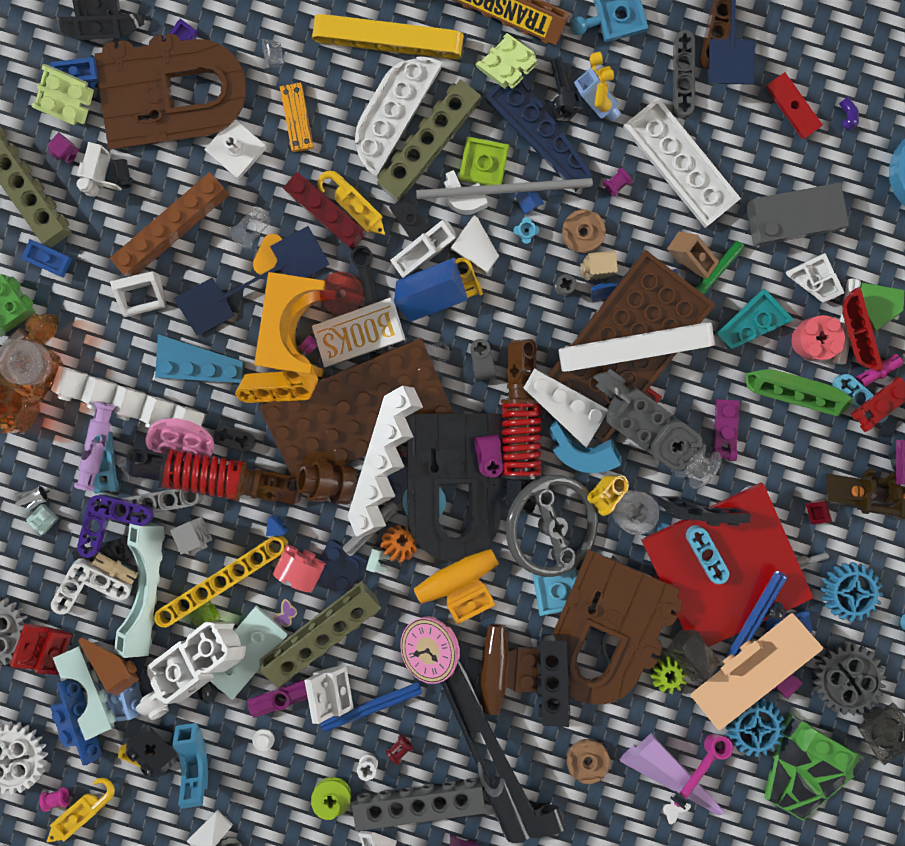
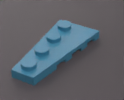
[155,334,245,383]

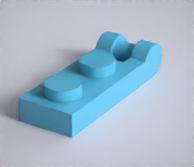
[93,432,119,494]

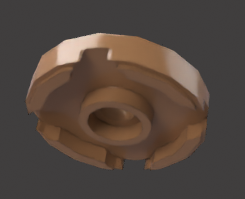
[562,209,606,254]
[566,739,610,784]

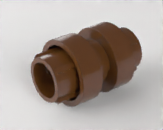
[297,461,360,505]

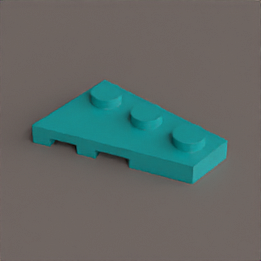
[715,288,794,350]

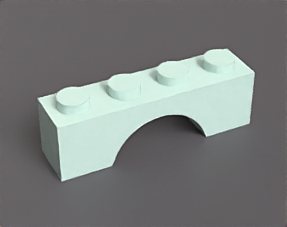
[53,646,116,741]

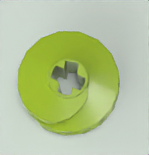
[311,777,352,820]

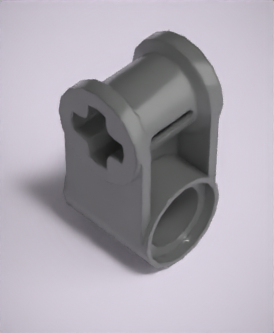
[470,339,497,382]

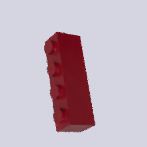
[283,172,366,250]

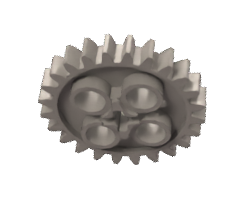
[0,598,27,666]

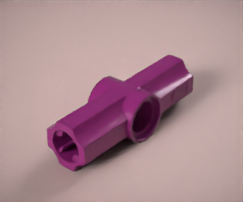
[248,677,310,718]

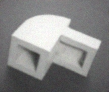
[444,170,488,215]

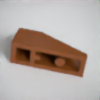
[78,637,139,696]

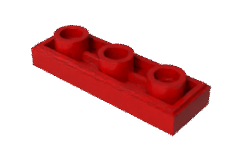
[765,72,823,140]

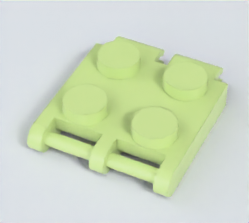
[475,33,538,89]
[32,64,94,125]

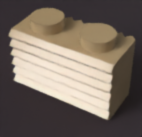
[580,251,618,281]

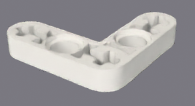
[51,559,133,614]

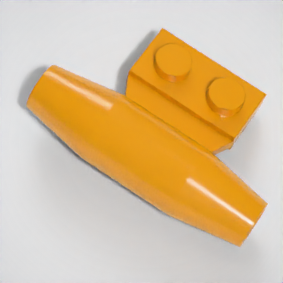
[414,549,499,624]

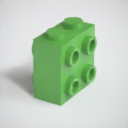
[0,274,36,337]

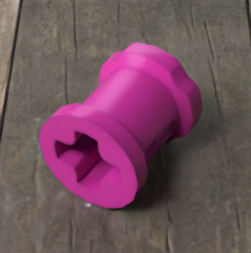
[39,787,69,812]

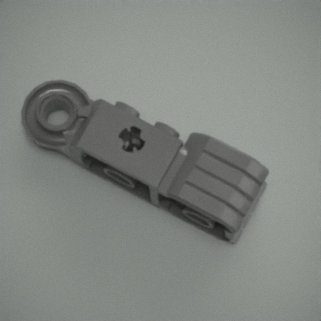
[593,369,703,471]

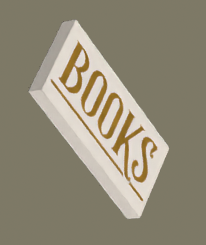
[312,298,406,367]

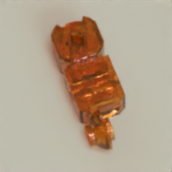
[0,313,63,434]

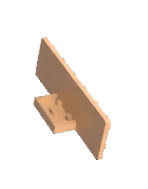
[691,613,823,730]

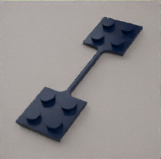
[709,0,755,85]
[174,226,330,336]
[317,456,407,596]

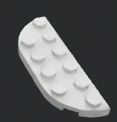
[355,57,443,178]

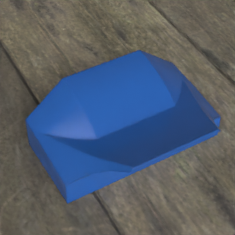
[50,57,98,97]

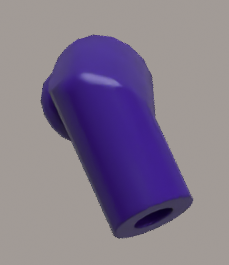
[839,97,859,131]

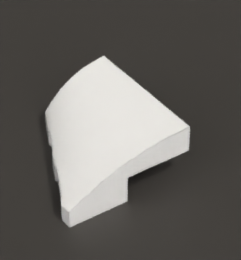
[451,215,499,275]
[785,253,844,303]

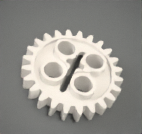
[0,721,48,795]

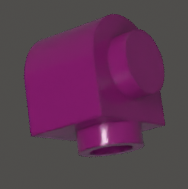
[47,132,80,163]

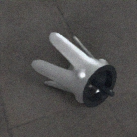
[14,486,50,515]

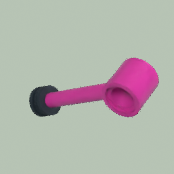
[670,734,733,810]

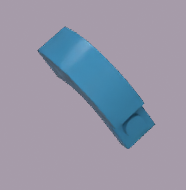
[889,139,905,206]
[549,419,622,473]
[173,723,208,809]

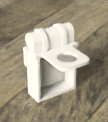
[77,142,122,197]

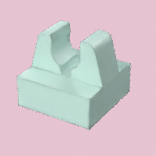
[26,504,60,535]
[366,546,390,572]

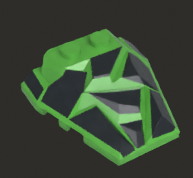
[764,712,866,821]

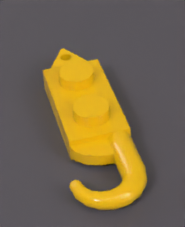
[317,171,385,235]
[47,778,115,842]

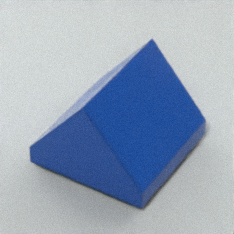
[514,191,544,214]
[266,515,289,536]

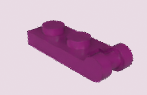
[712,399,740,461]

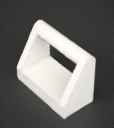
[110,271,167,317]

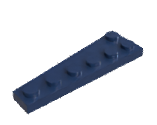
[485,75,592,192]

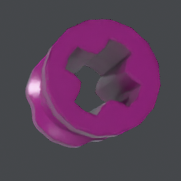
[603,168,632,197]

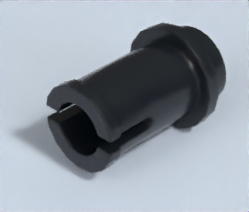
[113,159,133,189]

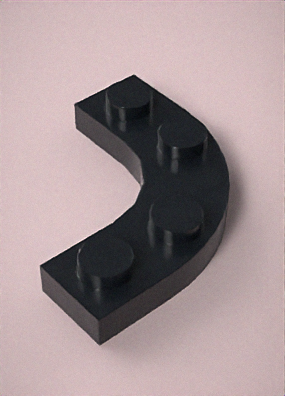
[658,496,751,526]

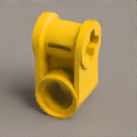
[455,258,483,298]
[587,475,629,516]

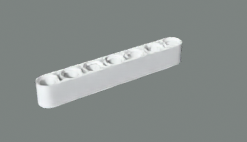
[558,322,715,371]

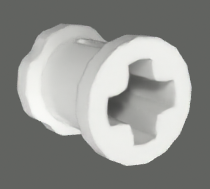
[357,754,378,781]

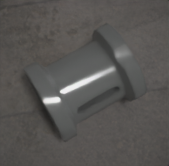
[554,274,576,296]

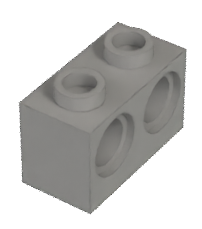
[170,517,212,555]

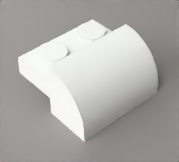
[305,666,354,724]

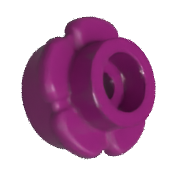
[298,335,318,355]

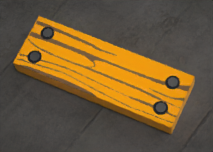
[280,82,314,153]

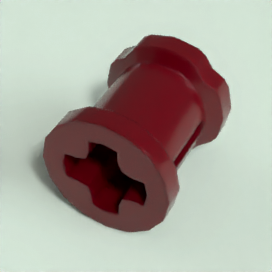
[385,734,414,765]

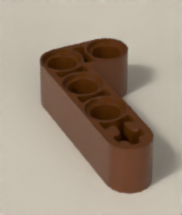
[699,0,736,70]

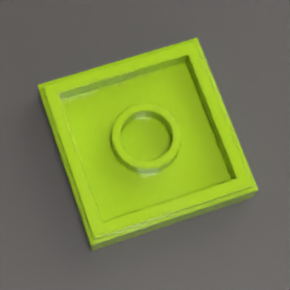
[458,136,509,186]

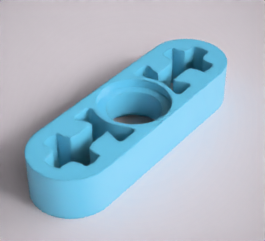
[832,374,889,423]
[686,525,729,584]

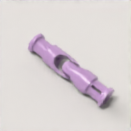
[74,401,115,491]

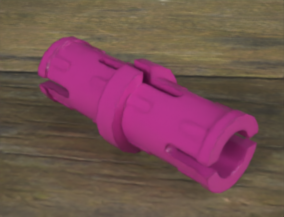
[856,354,903,387]

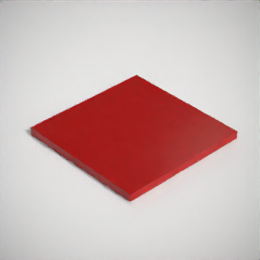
[641,482,814,653]

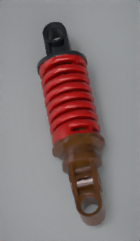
[500,339,542,514]
[126,447,302,504]

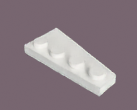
[523,369,608,447]

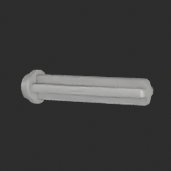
[343,500,400,556]

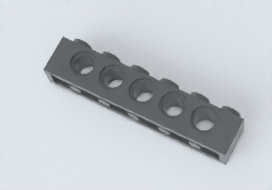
[352,778,486,831]

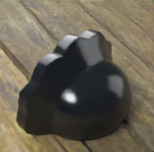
[765,601,786,619]
[197,681,218,704]

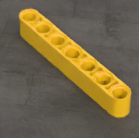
[312,14,464,59]
[154,535,288,627]

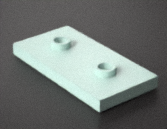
[210,605,289,700]

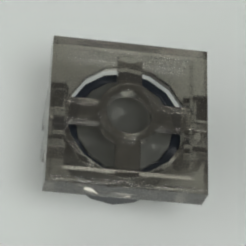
[857,702,905,765]

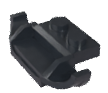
[56,0,145,40]

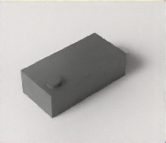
[746,182,849,247]

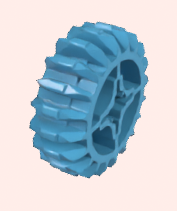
[820,562,883,622]
[725,698,786,757]

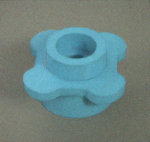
[513,217,540,244]

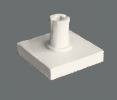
[205,120,267,180]

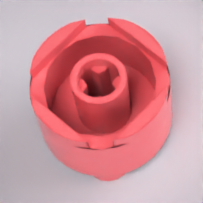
[792,315,845,361]
[273,545,326,592]

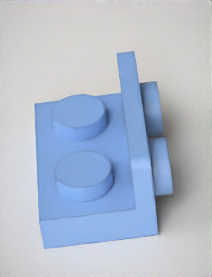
[101,672,142,721]

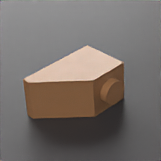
[667,232,719,279]

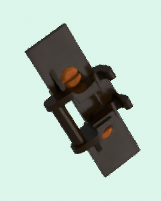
[826,468,905,520]

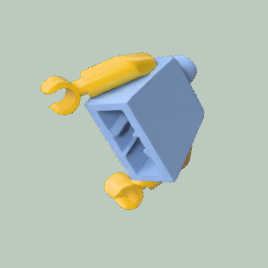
[574,52,621,121]

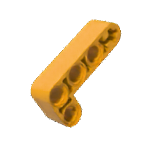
[235,354,318,403]

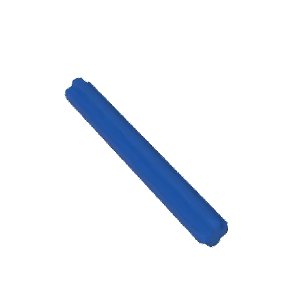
[725,571,787,658]
[320,683,422,732]

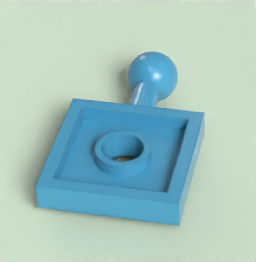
[570,0,648,43]

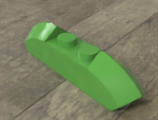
[745,369,853,416]

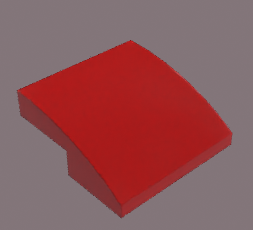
[10,623,72,675]

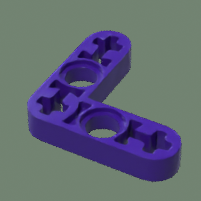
[77,494,154,558]

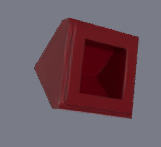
[805,498,832,524]

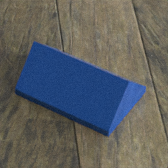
[394,258,468,322]

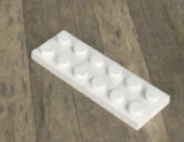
[623,97,741,228]

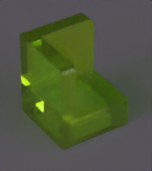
[188,600,221,630]

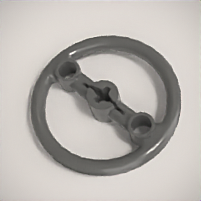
[506,475,598,577]

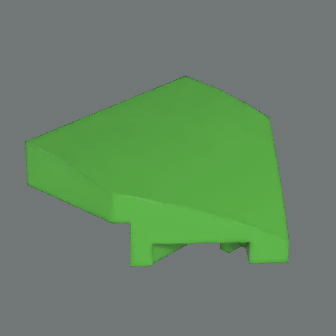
[860,283,905,332]

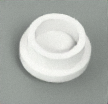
[252,729,275,751]

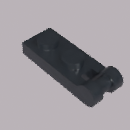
[72,536,134,572]

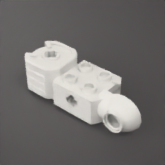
[135,621,246,720]

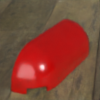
[842,287,883,370]

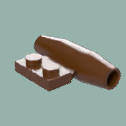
[480,624,539,715]

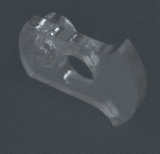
[229,206,271,250]

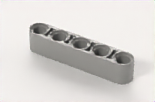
[97,488,205,521]

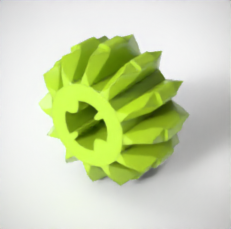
[650,655,688,694]

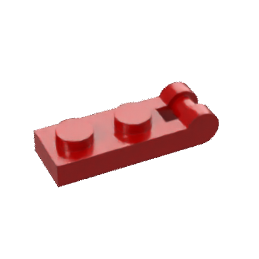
[850,377,905,432]

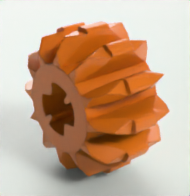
[381,524,418,563]

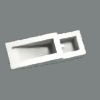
[390,220,459,278]

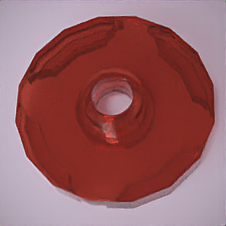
[319,271,363,315]

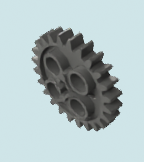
[812,643,886,716]

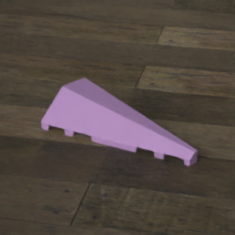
[619,733,725,815]

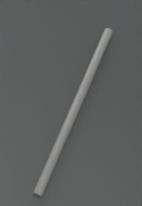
[416,178,593,199]

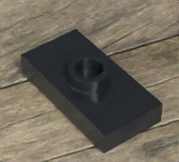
[389,195,430,242]

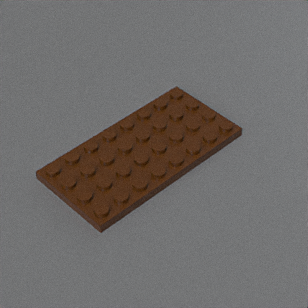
[547,250,716,443]
[259,337,454,477]

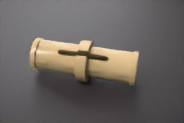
[91,552,138,585]

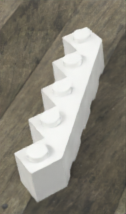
[51,366,205,428]
[348,386,423,537]

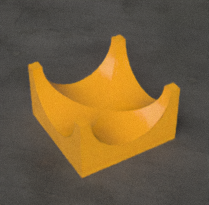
[254,272,336,377]

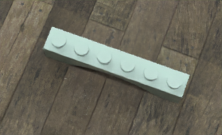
[114,523,165,658]

